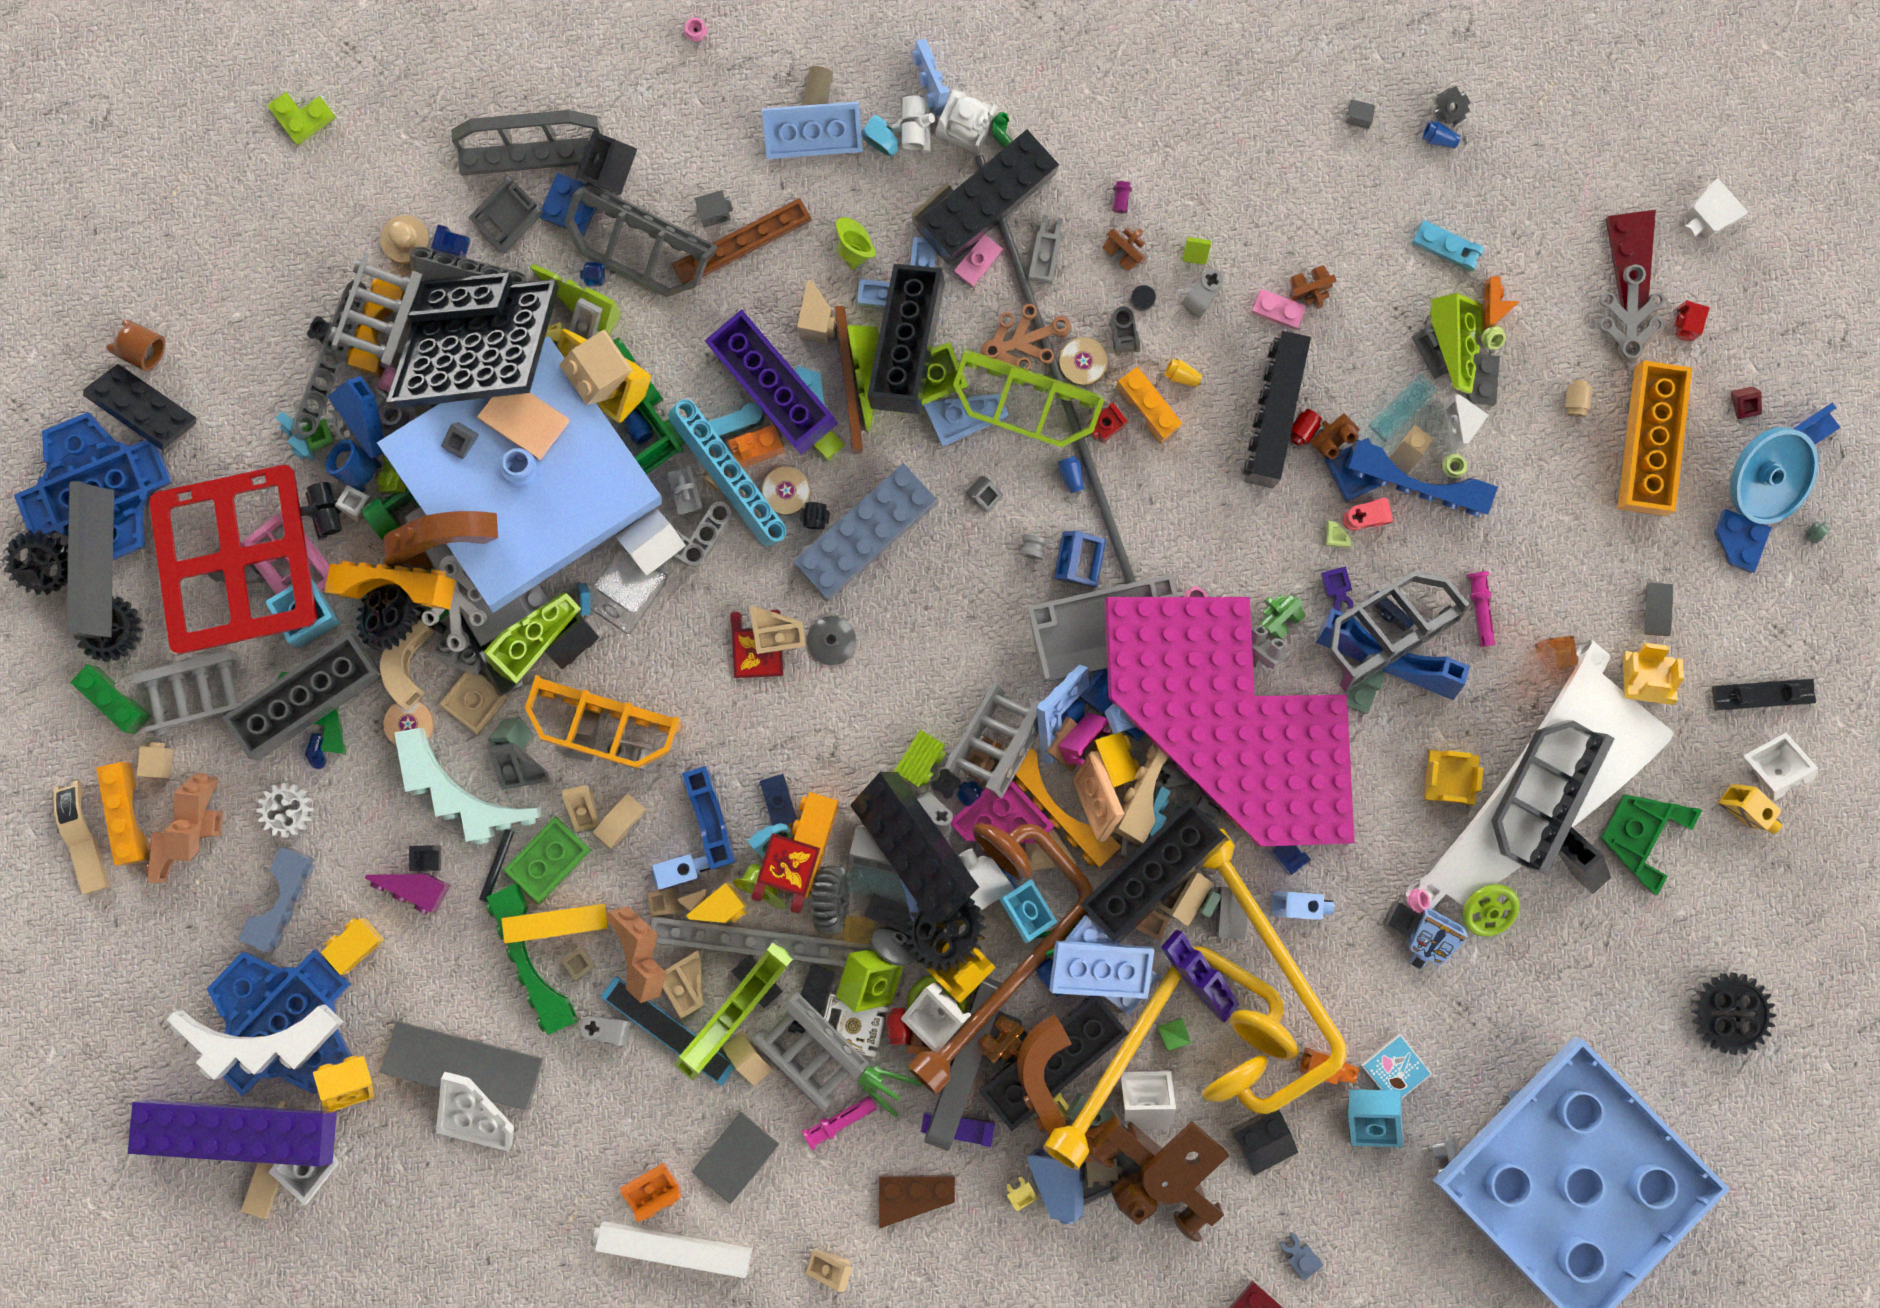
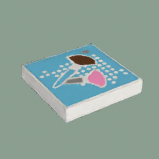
[1360,1034,1432,1099]

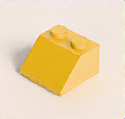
[1092,732,1140,788]
[686,883,749,923]
[313,1055,375,1111]

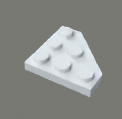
[436,1072,514,1152]

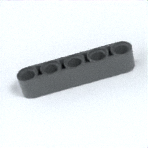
[409,247,526,285]

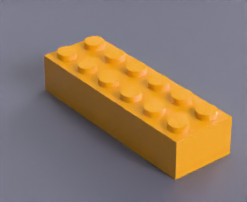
[1617,360,1693,517]

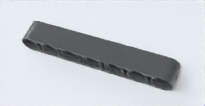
[291,281,367,440]
[924,977,1002,1151]

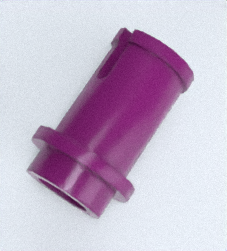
[1112,181,1132,214]

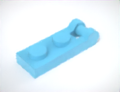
[1412,220,1485,271]

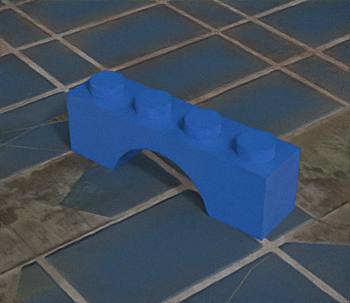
[682,766,737,870]

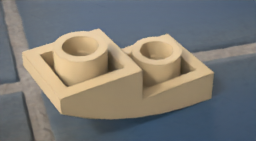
[593,793,646,850]

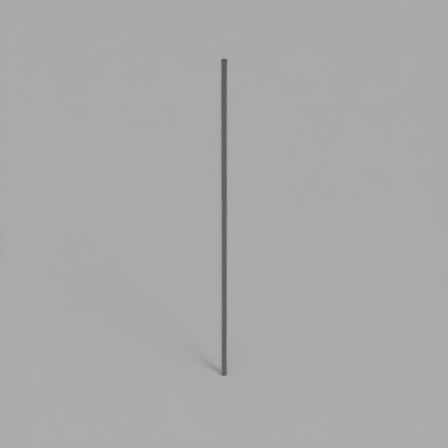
[974,155,1204,795]

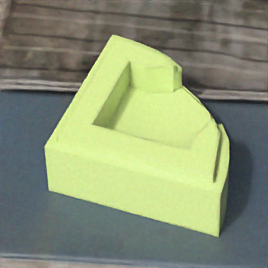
[1325,521,1351,548]

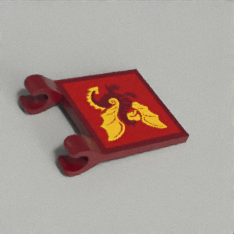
[730,610,784,678]
[751,833,820,914]

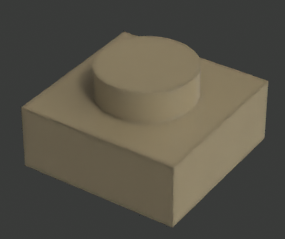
[561,946,596,981]

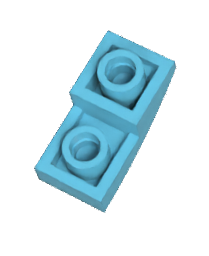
[276,411,316,462]
[1145,786,1170,842]

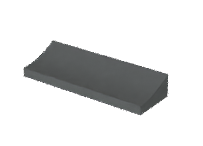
[67,481,114,638]
[379,1021,543,1110]

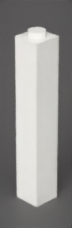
[593,1221,753,1278]

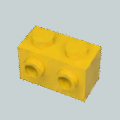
[321,918,385,975]

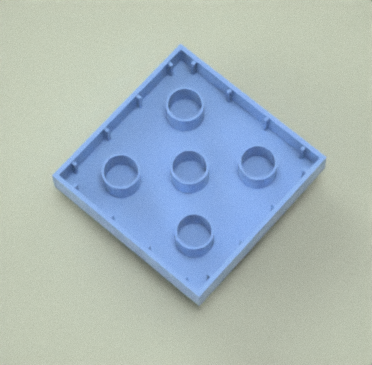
[377,336,662,613]
[1432,1037,1730,1308]

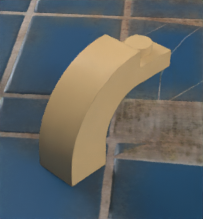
[380,619,434,711]

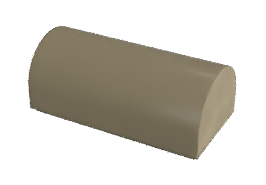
[802,66,833,106]

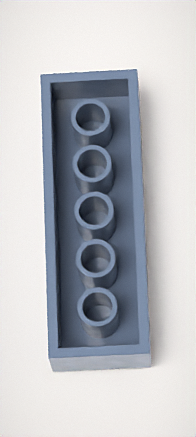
[793,463,937,601]

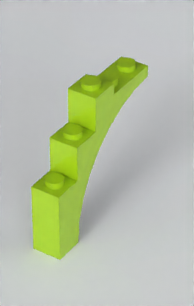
[673,943,793,1081]

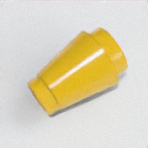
[1164,358,1202,388]

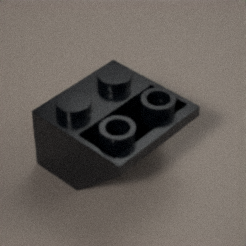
[575,130,637,195]

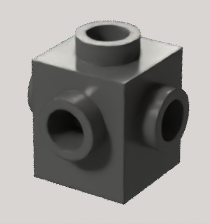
[1431,85,1471,125]

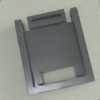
[468,176,543,253]

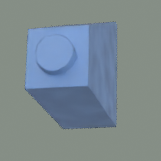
[1027,1149,1084,1224]

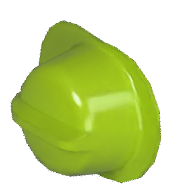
[835,217,876,270]
[733,864,787,909]

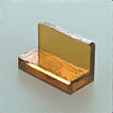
[1535,636,1578,670]

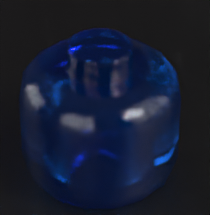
[580,262,605,287]
[957,781,983,807]

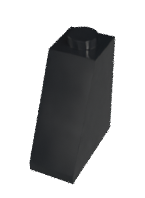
[1558,826,1611,894]

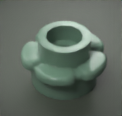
[1806,521,1830,543]

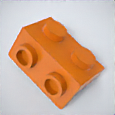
[620,1162,681,1223]

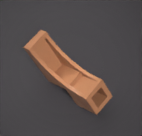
[164,773,218,862]
[145,810,223,883]
[607,906,666,1003]

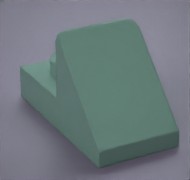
[1346,661,1384,714]

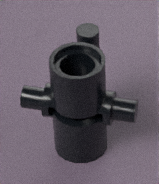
[299,482,343,540]

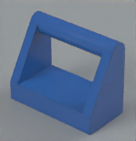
[1054,531,1106,588]

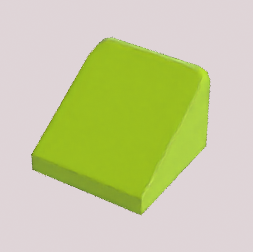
[1182,237,1212,265]
[813,430,845,461]

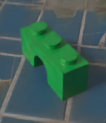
[70,664,152,734]

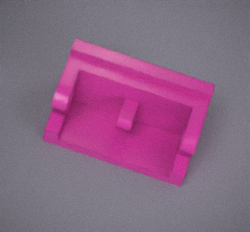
[1058,713,1112,766]

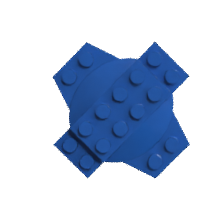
[14,412,173,561]
[207,949,352,1096]

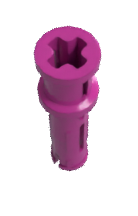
[1467,571,1496,647]
[802,1095,877,1151]

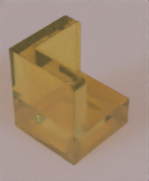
[843,916,874,944]

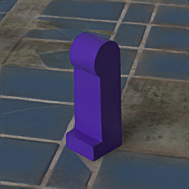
[920,1112,995,1147]

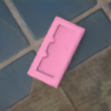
[954,235,1003,288]

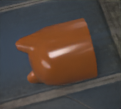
[106,320,166,371]

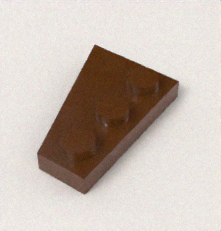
[879,1175,955,1229]

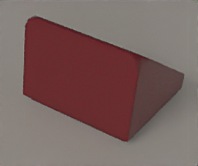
[1731,387,1762,419]

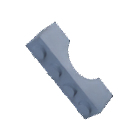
[238,847,314,952]

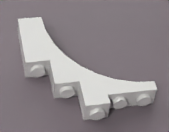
[166,1005,343,1080]

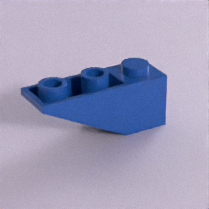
[328,376,384,458]

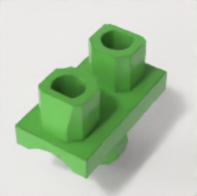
[1258,595,1306,639]

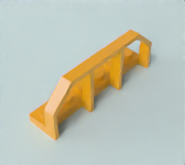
[524,675,682,769]

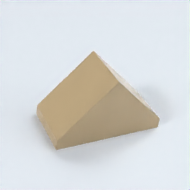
[723,1031,774,1086]

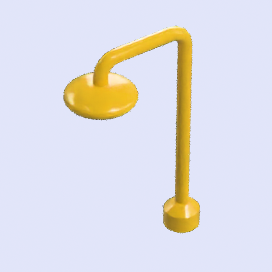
[1201,828,1346,1114]
[1043,946,1298,1170]

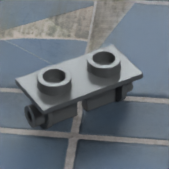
[1412,326,1448,379]

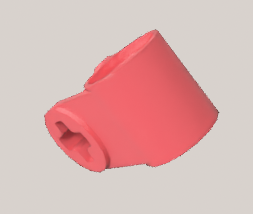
[1343,498,1394,531]

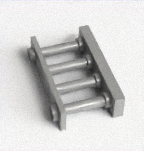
[328,253,422,370]
[132,650,243,737]
[945,682,1039,799]
[751,992,869,1111]

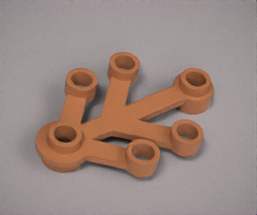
[980,304,1071,370]

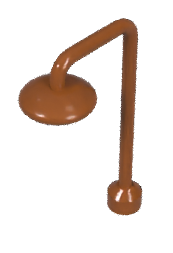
[907,823,1093,1095]

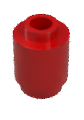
[1289,409,1322,446]
[886,1007,912,1045]

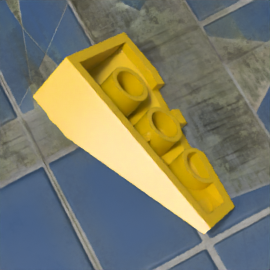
[557,329,652,423]

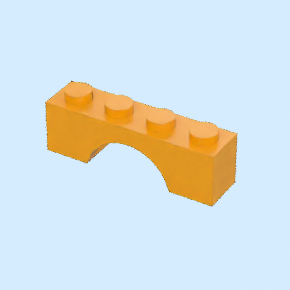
[347,279,405,378]
[96,762,150,866]

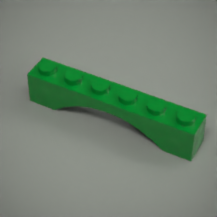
[486,884,579,1035]

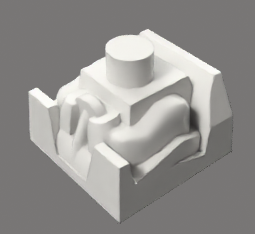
[935,89,998,154]
[1743,733,1818,801]
[901,982,971,1052]
[1121,1071,1176,1129]

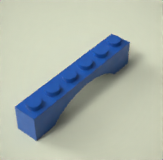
[1344,440,1498,517]
[1316,608,1470,700]

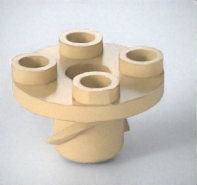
[380,215,430,264]

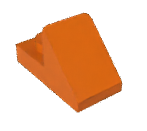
[1484,276,1519,330]

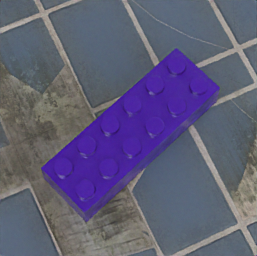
[704,309,839,455]

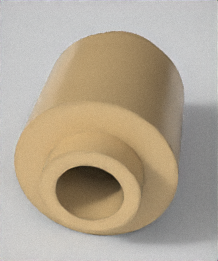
[1565,380,1593,417]

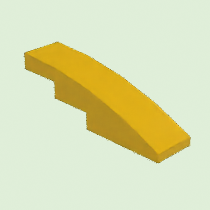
[501,903,608,944]

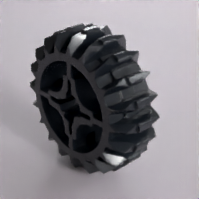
[2,529,68,596]
[73,596,144,662]

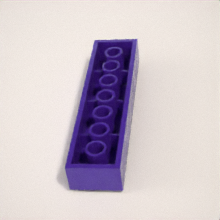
[128,1100,337,1167]

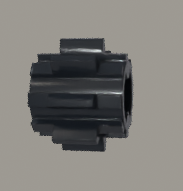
[800,502,830,530]

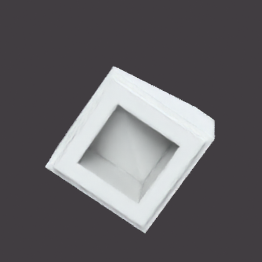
[335,485,370,522]

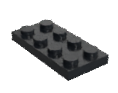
[408,272,513,323]
[83,364,196,450]

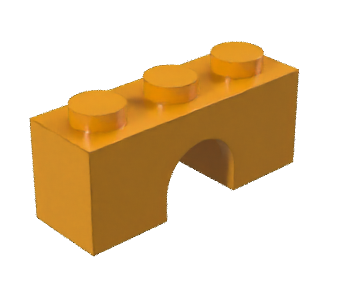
[1116,366,1183,444]

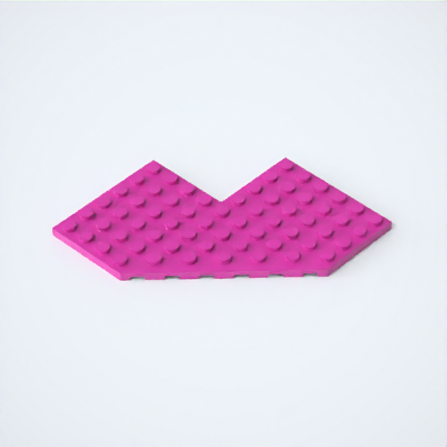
[1105,597,1355,846]

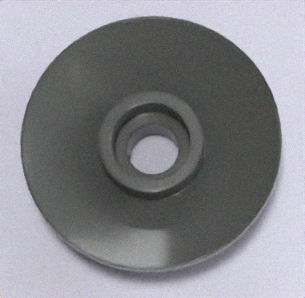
[807,616,856,665]
[871,927,917,966]

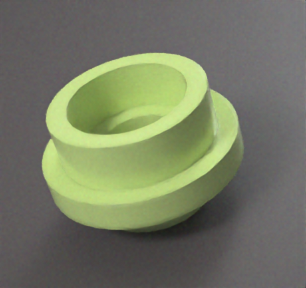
[1481,325,1506,350]
[1442,454,1467,479]

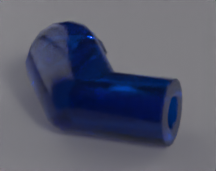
[305,732,327,769]

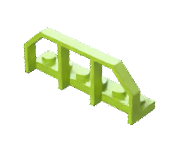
[953,348,1105,448]

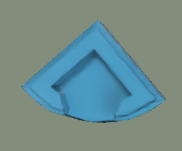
[577,583,590,615]

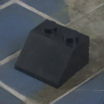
[545,612,600,669]
[1230,1110,1299,1176]

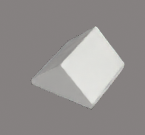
[1444,395,1489,453]
[616,508,686,576]
[269,1154,339,1205]

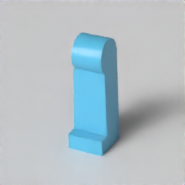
[695,403,764,440]

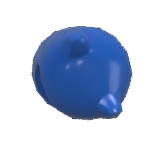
[325,439,382,492]

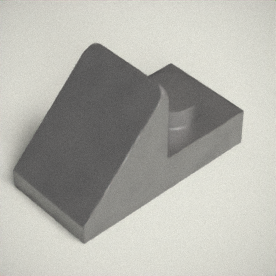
[566,709,601,762]

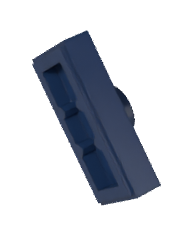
[1368,590,1414,632]
[759,774,797,826]

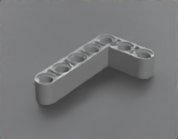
[626,502,731,567]

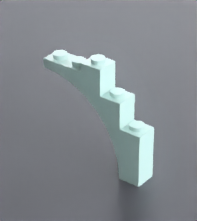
[394,728,542,845]

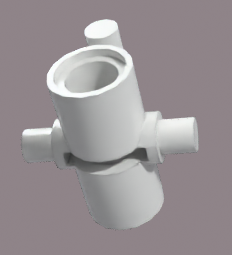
[892,96,935,153]

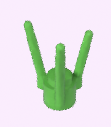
[858,1065,922,1117]

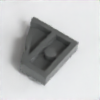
[489,743,549,790]

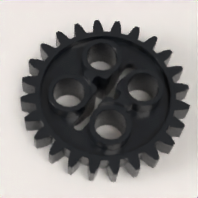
[356,584,421,651]
[906,898,986,972]
[1691,972,1777,1055]

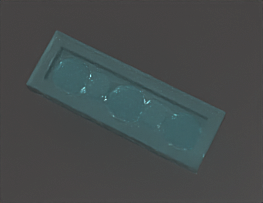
[1368,373,1438,442]

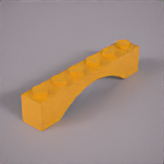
[324,561,456,610]
[998,746,1121,867]

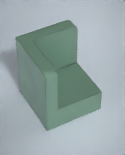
[488,717,533,750]

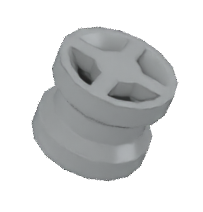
[1019,534,1047,560]

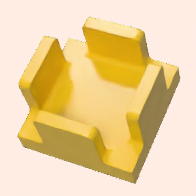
[1622,643,1684,705]
[1424,750,1483,805]
[926,943,996,1003]

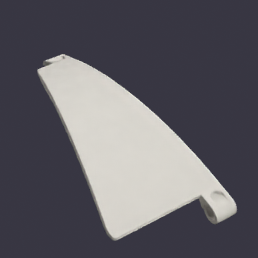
[1406,639,1673,909]

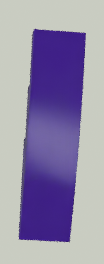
[1161,930,1240,1022]

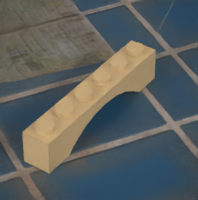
[1113,744,1169,845]

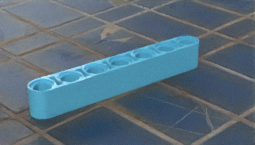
[668,399,786,546]

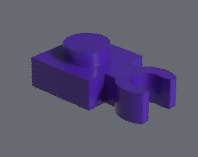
[1320,566,1353,611]

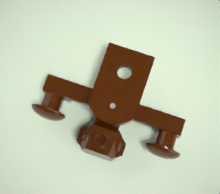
[1086,1115,1229,1242]

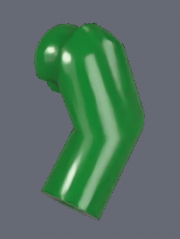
[991,112,1013,148]

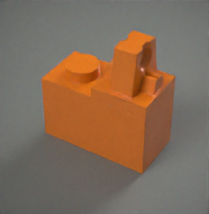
[728,424,785,468]
[1299,1047,1359,1085]

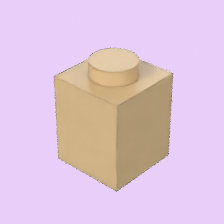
[137,742,173,779]

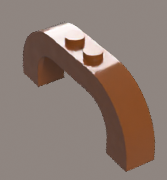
[384,511,498,572]
[1017,1015,1123,1162]

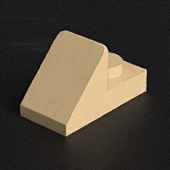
[1389,424,1434,474]
[562,785,600,832]
[806,1249,852,1292]

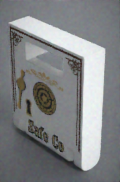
[817,993,888,1057]

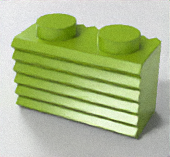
[894,729,947,788]

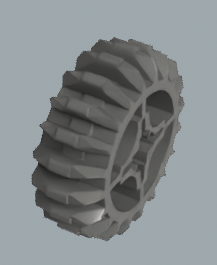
[811,865,850,934]

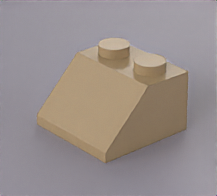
[797,280,837,345]
[559,330,633,405]
[1157,872,1214,926]

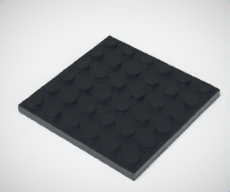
[386,279,559,409]

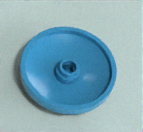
[1730,427,1819,524]

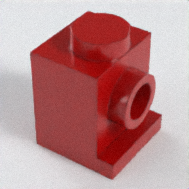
[1674,300,1710,341]
[1088,402,1128,443]

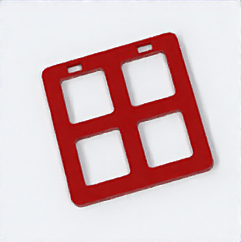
[149,464,317,654]

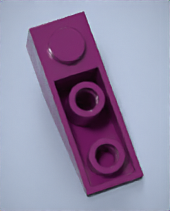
[365,874,451,914]

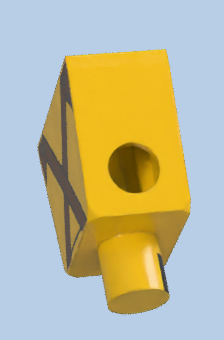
[1718,784,1783,834]

